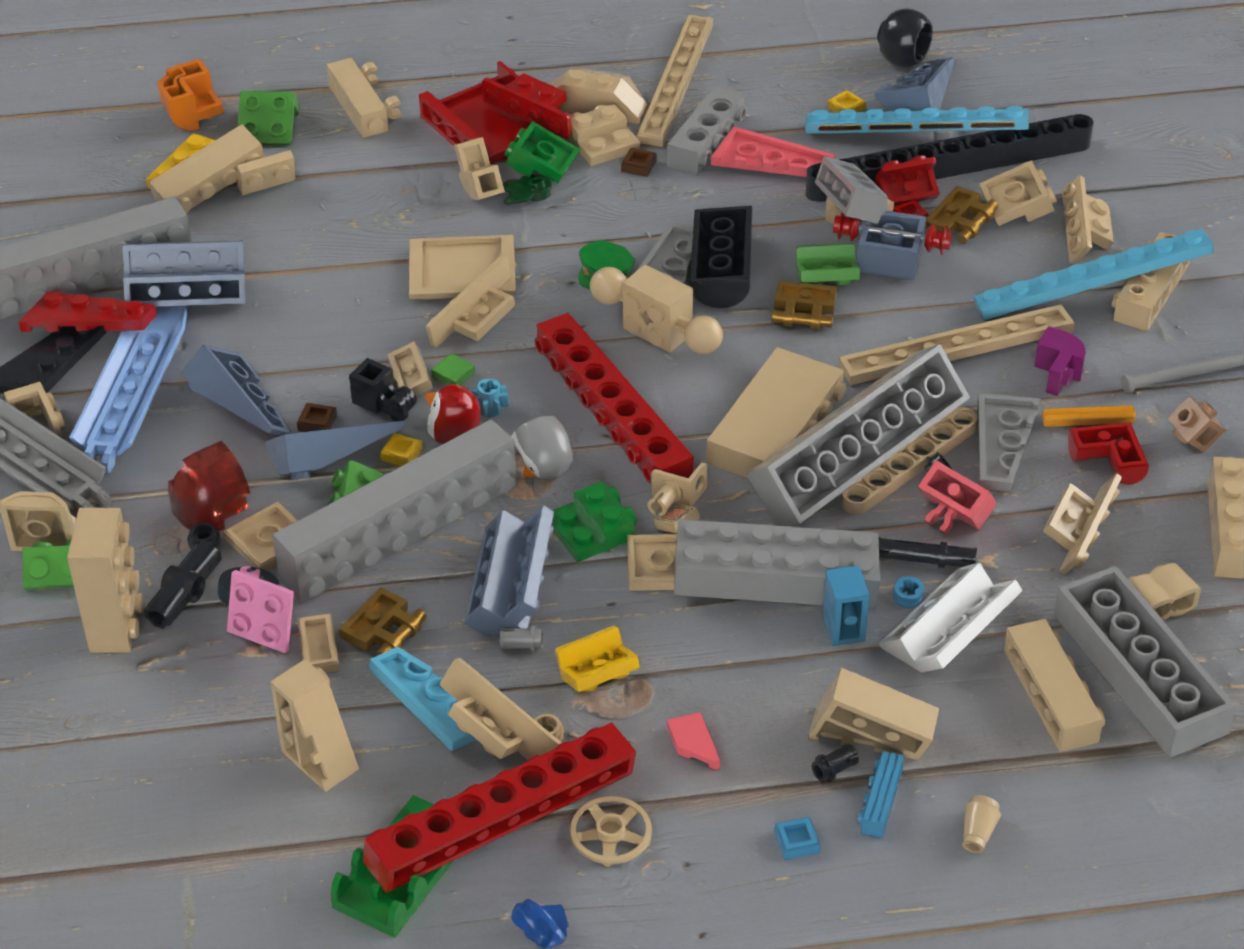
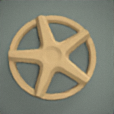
[570,796,652,867]

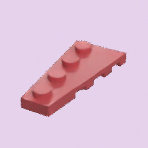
[711,126,836,177]

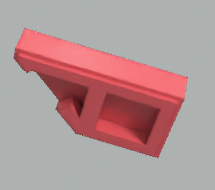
[667,712,720,770]

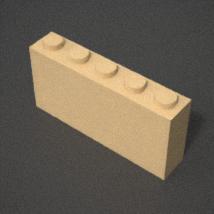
[706,347,846,479]

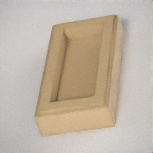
[297,613,340,673]

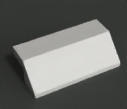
[879,563,1023,673]

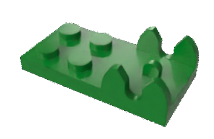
[330,795,453,938]

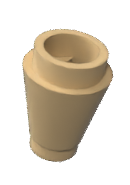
[962,795,1001,853]

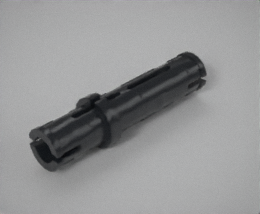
[878,537,977,568]

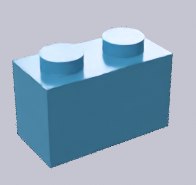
[822,565,870,646]

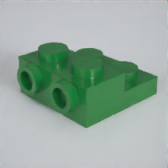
[504,121,580,184]
[551,481,637,563]

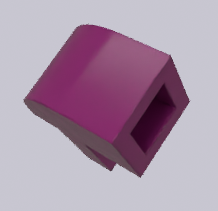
[1034,326,1086,396]

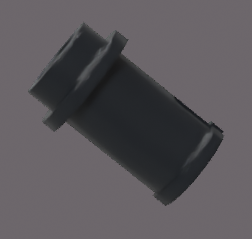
[811,743,859,782]

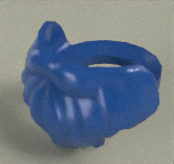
[511,899,569,949]

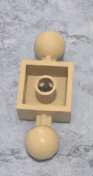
[590,264,723,354]

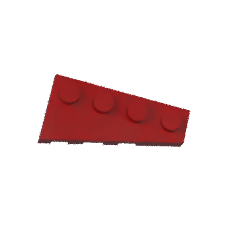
[19,291,157,332]

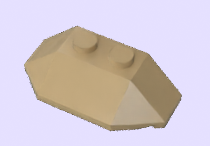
[550,68,648,124]

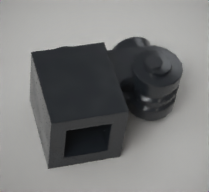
[349,358,417,421]

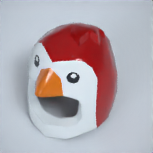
[424,384,481,444]

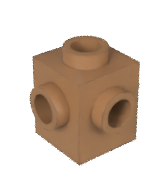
[1167,396,1226,453]

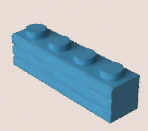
[858,751,904,839]

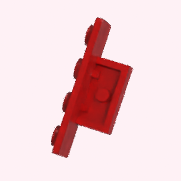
[482,73,572,139]

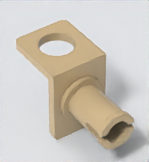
[647,462,707,516]

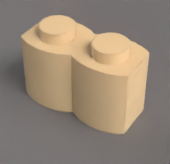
[1128,563,1201,621]

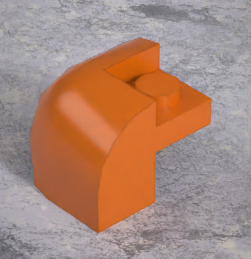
[157,58,224,131]

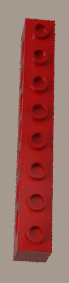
[534,312,694,483]
[363,722,636,893]

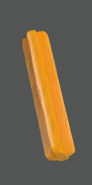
[1042,405,1136,427]

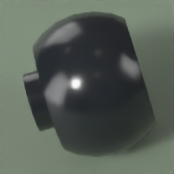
[877,8,933,67]

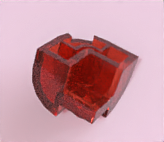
[168,440,250,531]

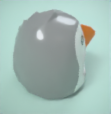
[511,416,573,479]

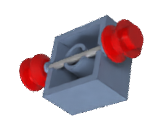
[833,211,952,280]

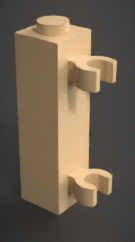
[326,57,402,138]

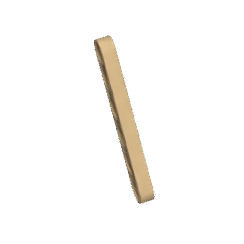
[841,407,978,515]

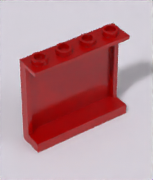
[419,61,560,165]

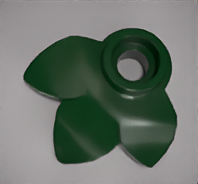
[503,175,552,205]

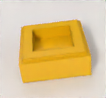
[827,90,866,113]
[380,432,423,466]

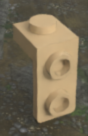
[4,382,65,438]

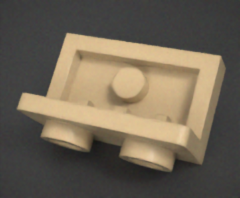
[236,150,295,196]

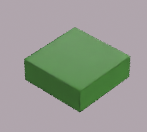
[431,353,475,386]

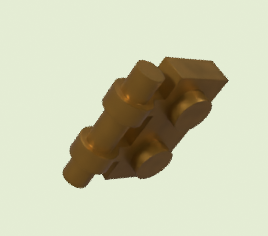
[926,186,998,244]
[772,281,837,330]
[339,587,427,656]

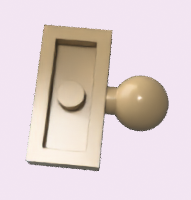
[387,341,433,396]

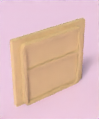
[408,235,516,299]

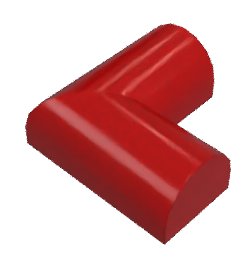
[1068,422,1149,485]

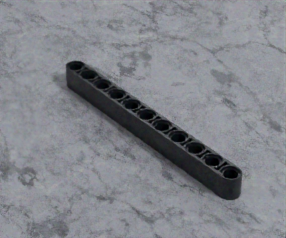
[806,114,1094,202]

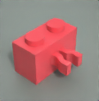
[918,460,997,536]

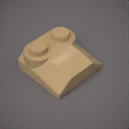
[0,491,76,551]

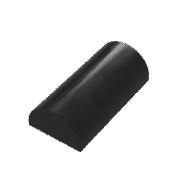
[690,205,753,308]

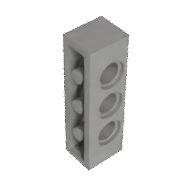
[667,85,747,175]
[815,156,888,224]

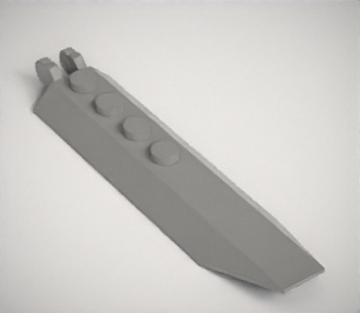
[0,398,113,510]

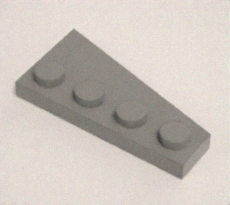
[637,222,693,284]

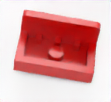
[875,156,940,206]

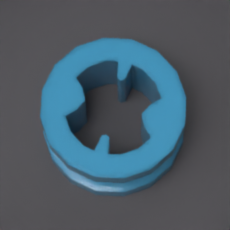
[893,576,924,608]

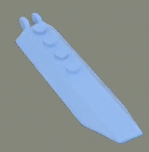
[70,305,189,474]

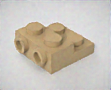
[568,104,640,166]
[979,160,1057,226]

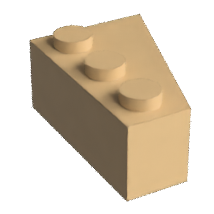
[270,659,359,792]
[808,668,939,760]

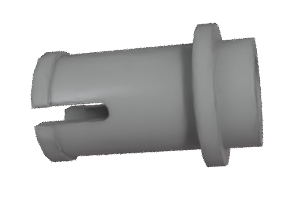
[500,625,544,652]

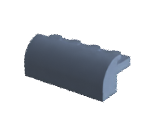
[122,240,246,307]
[464,505,554,637]

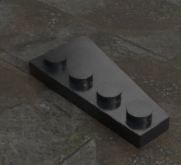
[0,326,107,394]

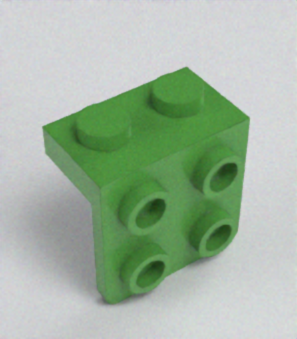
[238,90,300,145]

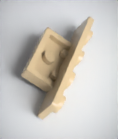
[1062,175,1114,265]
[426,254,515,348]
[1043,473,1122,575]
[440,658,562,760]

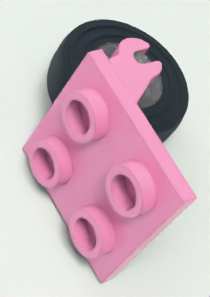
[218,566,294,653]

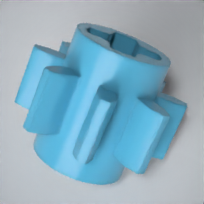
[470,378,509,417]

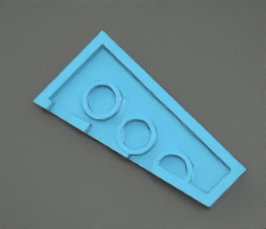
[369,647,477,752]

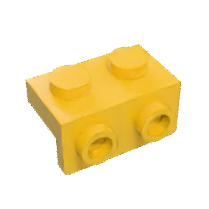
[555,625,640,692]

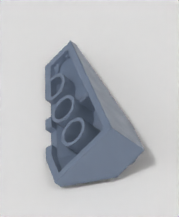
[875,57,954,111]
[181,345,291,436]
[265,420,405,480]

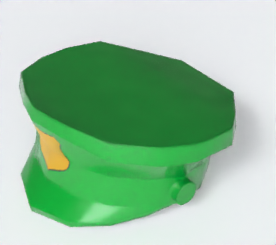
[577,240,635,289]

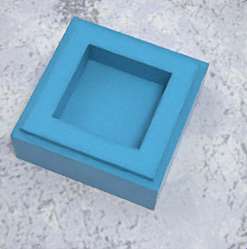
[774,817,820,860]

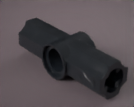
[144,540,222,629]

